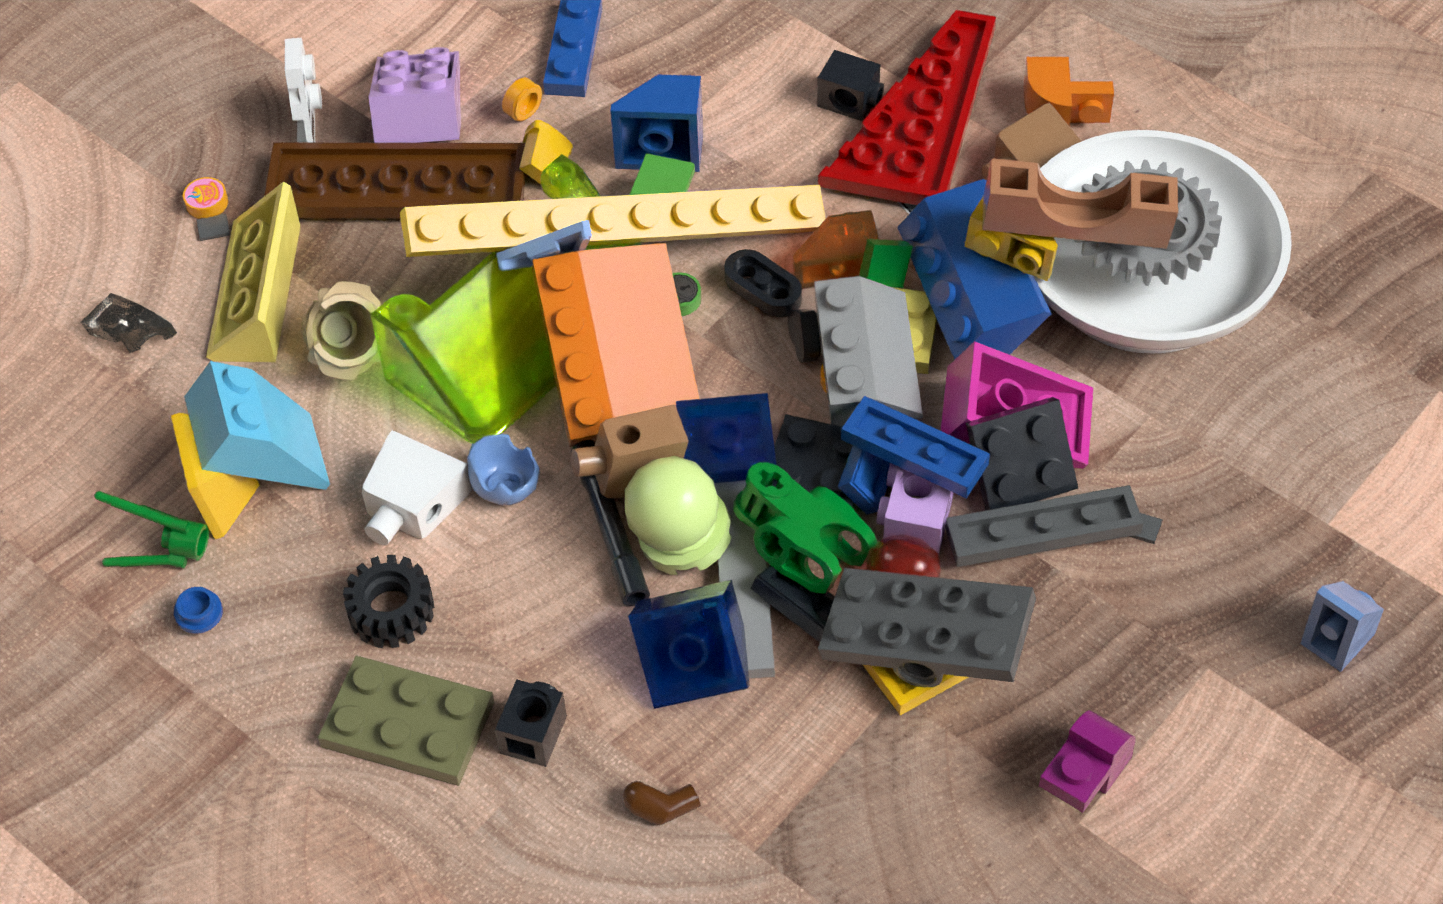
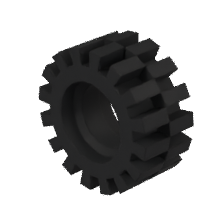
[343,555,435,648]

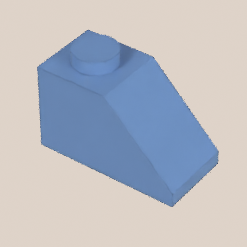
[1300,581,1384,672]

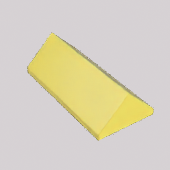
[206,182,300,363]

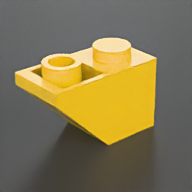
[964,195,1058,281]

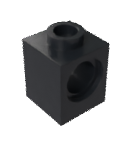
[817,50,884,121]
[495,679,567,767]

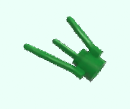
[94,491,209,569]

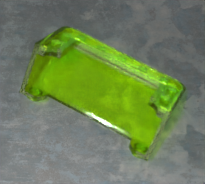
[370,154,636,444]

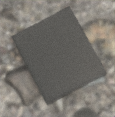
[196,214,230,241]
[1129,513,1163,544]

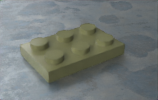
[318,655,495,786]

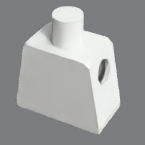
[362,430,472,545]

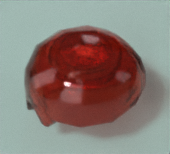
[866,534,941,578]

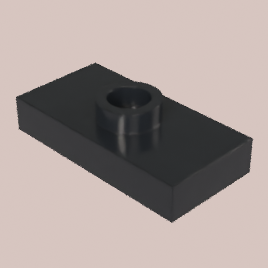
[750,565,835,642]

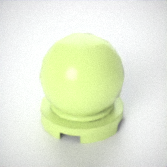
[625,456,731,575]

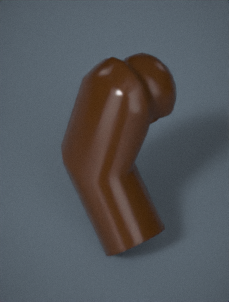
[622,781,701,825]

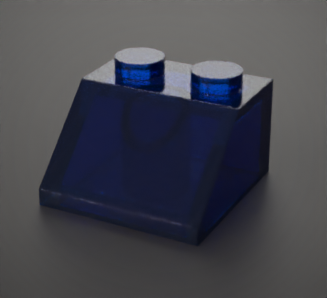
[628,580,750,709]

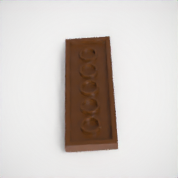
[264,142,526,219]

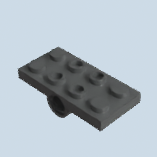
[818,568,1036,687]

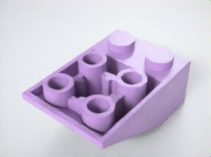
[369,47,461,143]

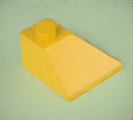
[171,413,260,540]

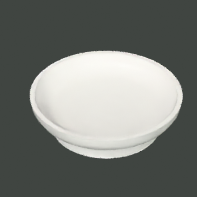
[1034,130,1291,353]

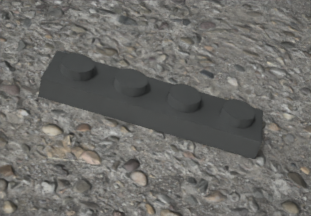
[945,485,1143,567]

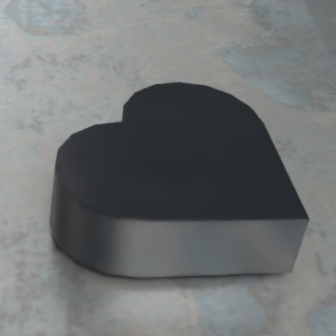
[787,309,821,363]

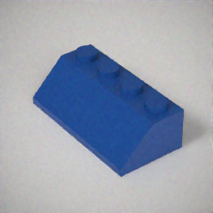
[897,179,1052,360]

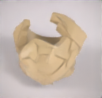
[301,281,390,380]

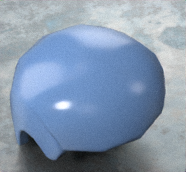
[467,434,540,505]

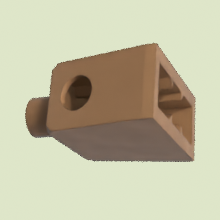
[982,102,1082,180]
[571,405,689,498]

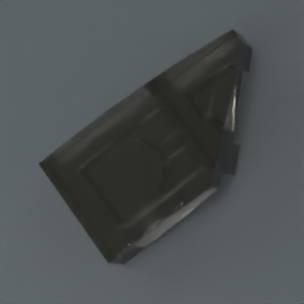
[81,293,177,353]

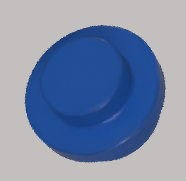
[174,587,223,634]

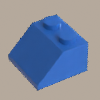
[610,74,703,172]

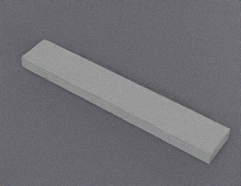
[710,429,775,680]

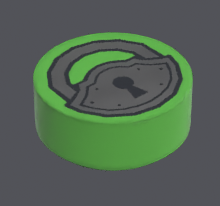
[672,272,701,316]

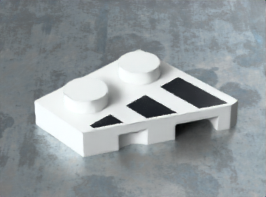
[285,38,322,142]

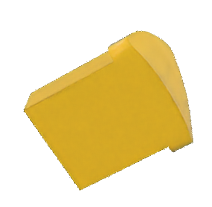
[519,120,573,191]

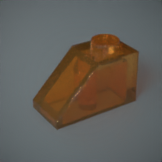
[793,210,879,289]

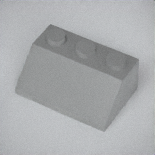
[814,276,923,427]

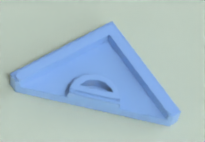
[496,220,592,271]

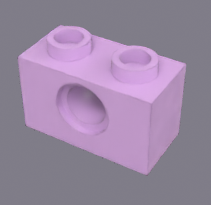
[877,463,954,555]

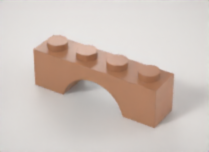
[982,158,1178,249]

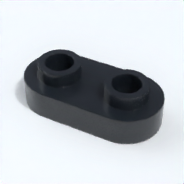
[724,249,802,317]

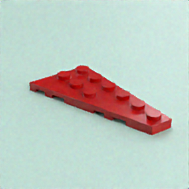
[818,10,996,205]

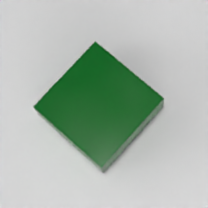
[859,239,913,288]

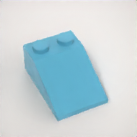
[184,361,330,490]

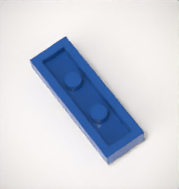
[543,0,603,97]
[841,396,990,499]

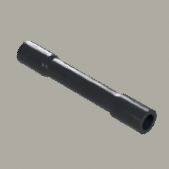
[571,440,650,606]

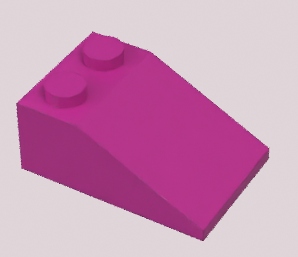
[941,341,1093,469]

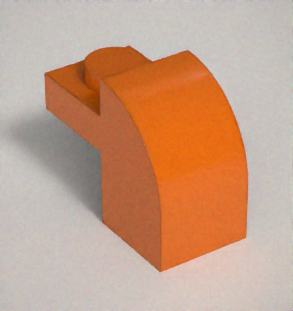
[1023,57,1114,127]

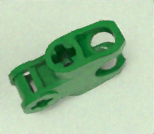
[733,462,878,594]

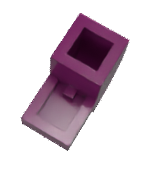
[1039,710,1136,813]

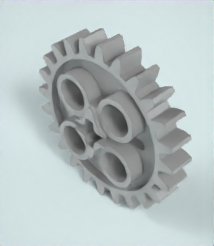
[1074,160,1222,286]

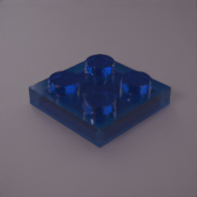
[676,393,776,483]

